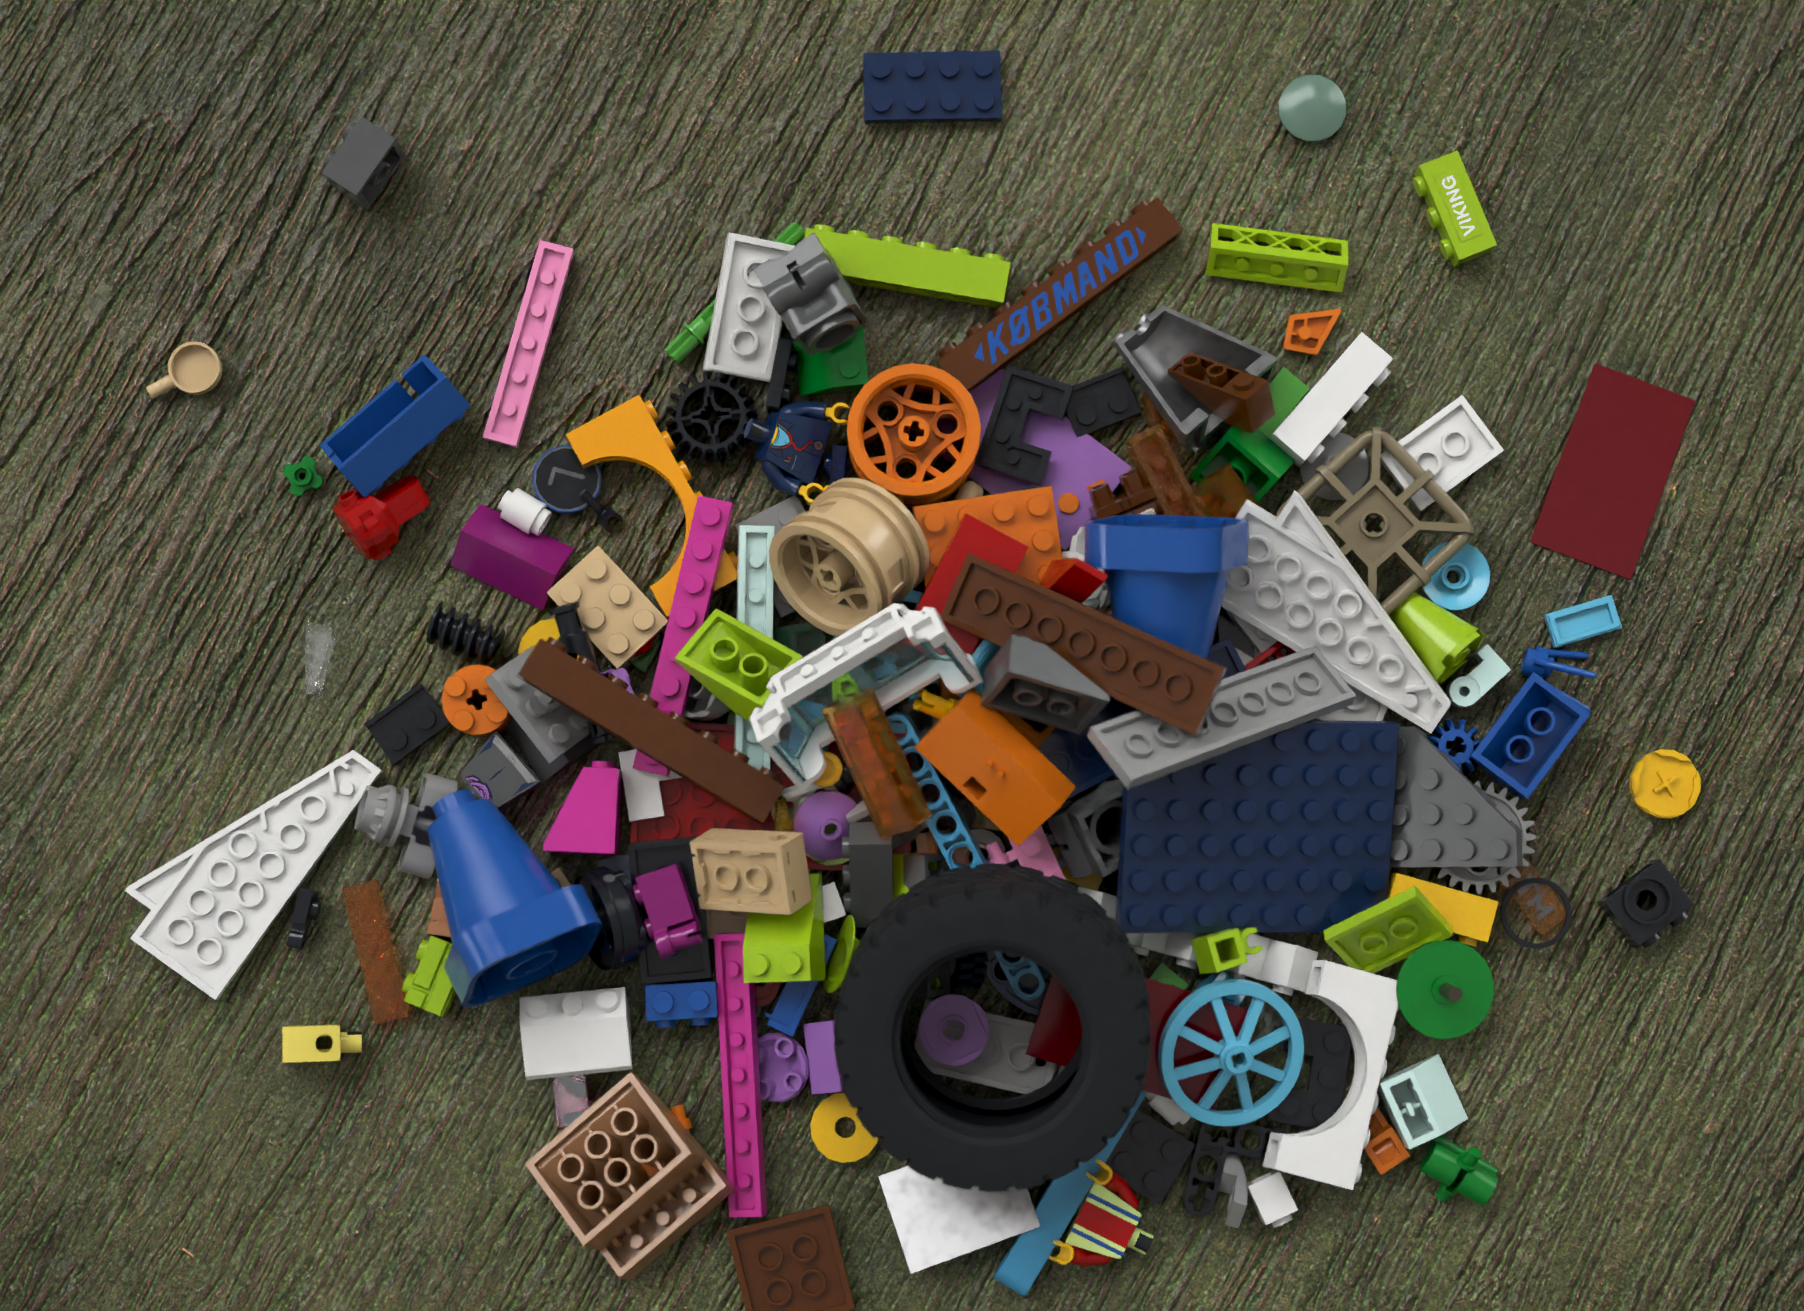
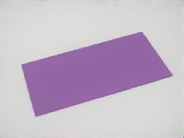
[914,369,1132,551]

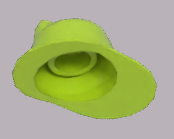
[823,915,860,994]

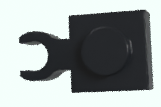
[286,888,322,949]

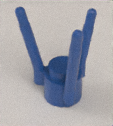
[1520,646,1597,713]

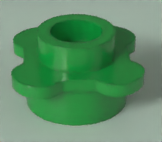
[283,456,323,496]

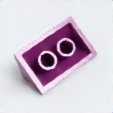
[450,504,575,611]

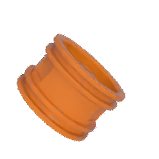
[847,363,981,508]

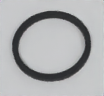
[1500,878,1572,949]

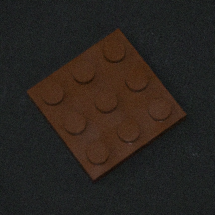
[726,1204,855,1311]

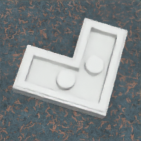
[618,749,682,822]

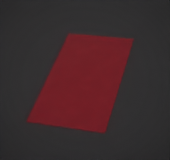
[1530,363,1695,580]
[1026,975,1248,1110]

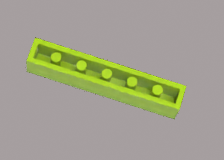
[804,224,1011,308]

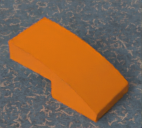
[1363,1107,1410,1175]

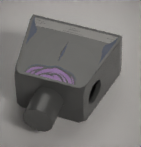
[460,731,543,810]

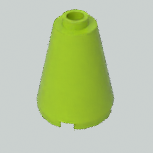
[1388,592,1485,684]

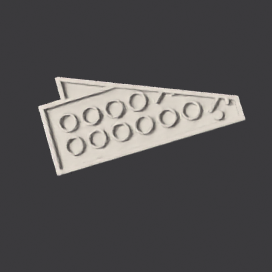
[1221,491,1451,733]
[125,750,383,1000]

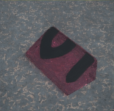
[552,1074,591,1128]

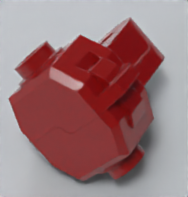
[334,475,430,561]

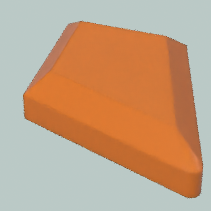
[1282,309,1341,356]

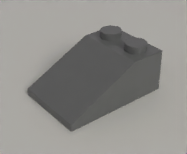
[981,634,1109,734]

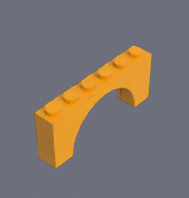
[566,395,737,620]

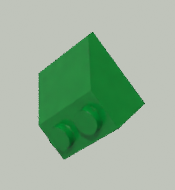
[795,326,868,398]
[1190,426,1295,517]

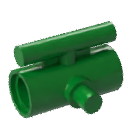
[1419,1136,1498,1207]

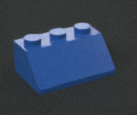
[1470,672,1590,800]

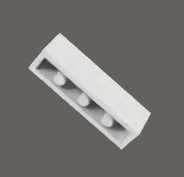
[1270,332,1393,467]

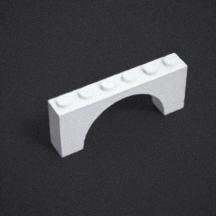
[1263,960,1399,1190]

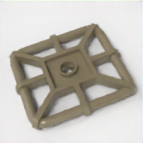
[1274,427,1475,615]

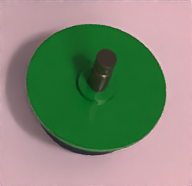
[1396,940,1494,1039]

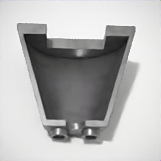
[1113,305,1278,453]

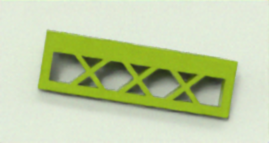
[1206,223,1348,293]

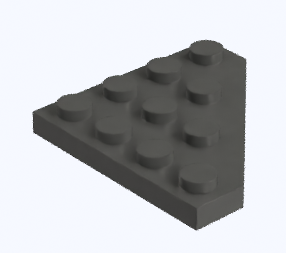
[1390,726,1523,867]

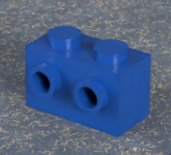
[645,981,718,1028]

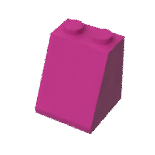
[543,761,624,856]

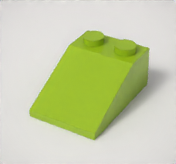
[675,608,803,722]
[743,874,826,983]

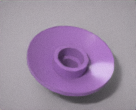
[793,790,857,860]

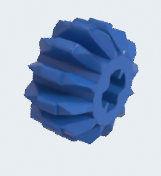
[1427,718,1482,773]

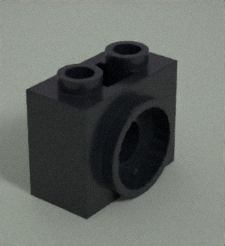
[1597,859,1694,948]

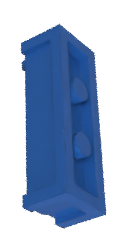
[764,934,837,1037]

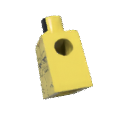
[282,1025,362,1063]

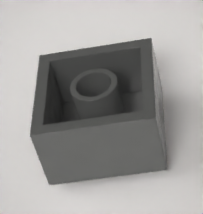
[322,116,406,211]

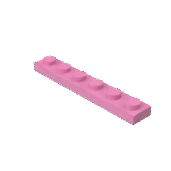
[483,240,574,448]

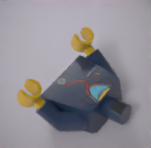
[744,401,851,506]

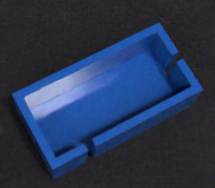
[319,354,471,498]

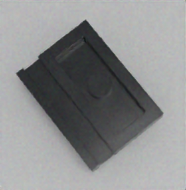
[1066,366,1141,437]
[364,683,451,765]

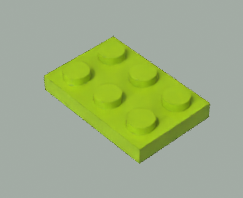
[1323,886,1453,974]

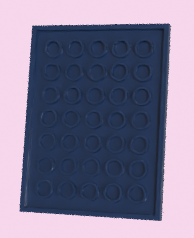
[1115,720,1399,933]

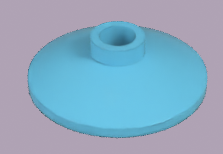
[1422,542,1490,611]

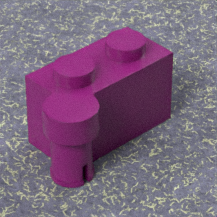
[633,862,702,959]

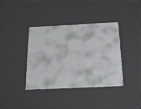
[878,1165,1040,1274]

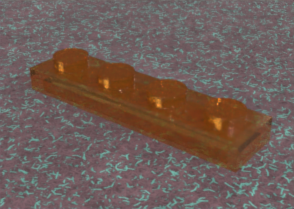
[342,880,411,1025]

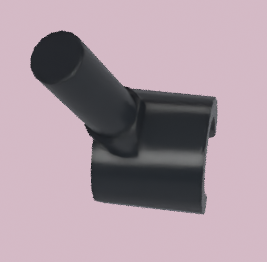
[579,489,623,533]

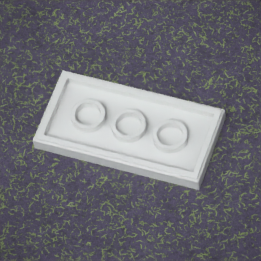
[703,232,795,382]

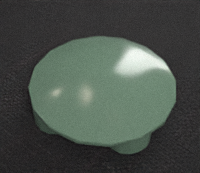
[1278,75,1346,143]

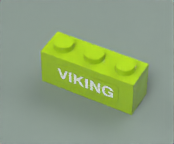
[1413,150,1497,267]

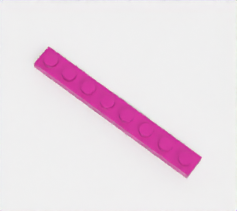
[633,495,734,777]
[714,932,767,1217]

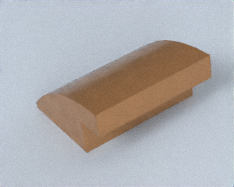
[525,1072,735,1281]

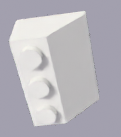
[519,987,632,1080]

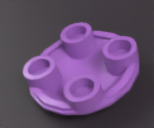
[758,1033,809,1102]

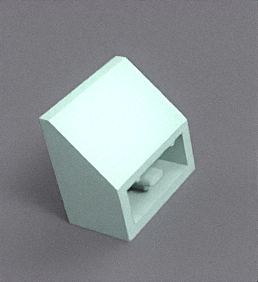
[1377,1054,1468,1149]

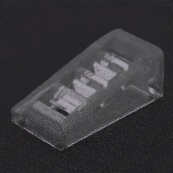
[305,621,339,698]

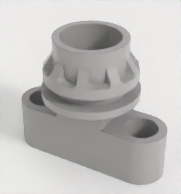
[354,773,458,879]

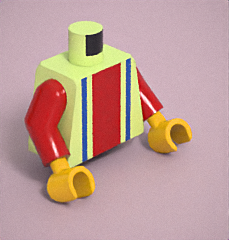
[1049,1159,1154,1267]

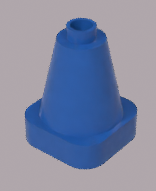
[1084,514,1248,660]
[427,789,602,1008]

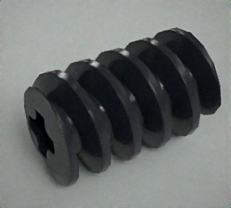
[426,601,506,666]

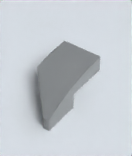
[1218,1151,1248,1228]

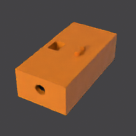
[915,688,1076,846]

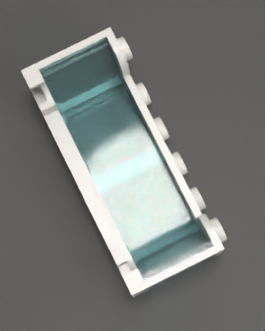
[750,603,983,790]

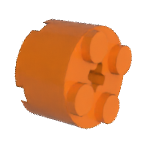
[442,665,513,738]

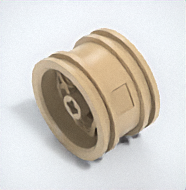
[769,478,930,637]

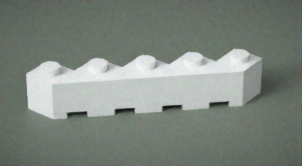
[1077,886,1318,996]

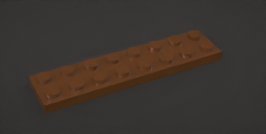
[941,553,1227,735]

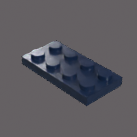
[863,51,1002,124]

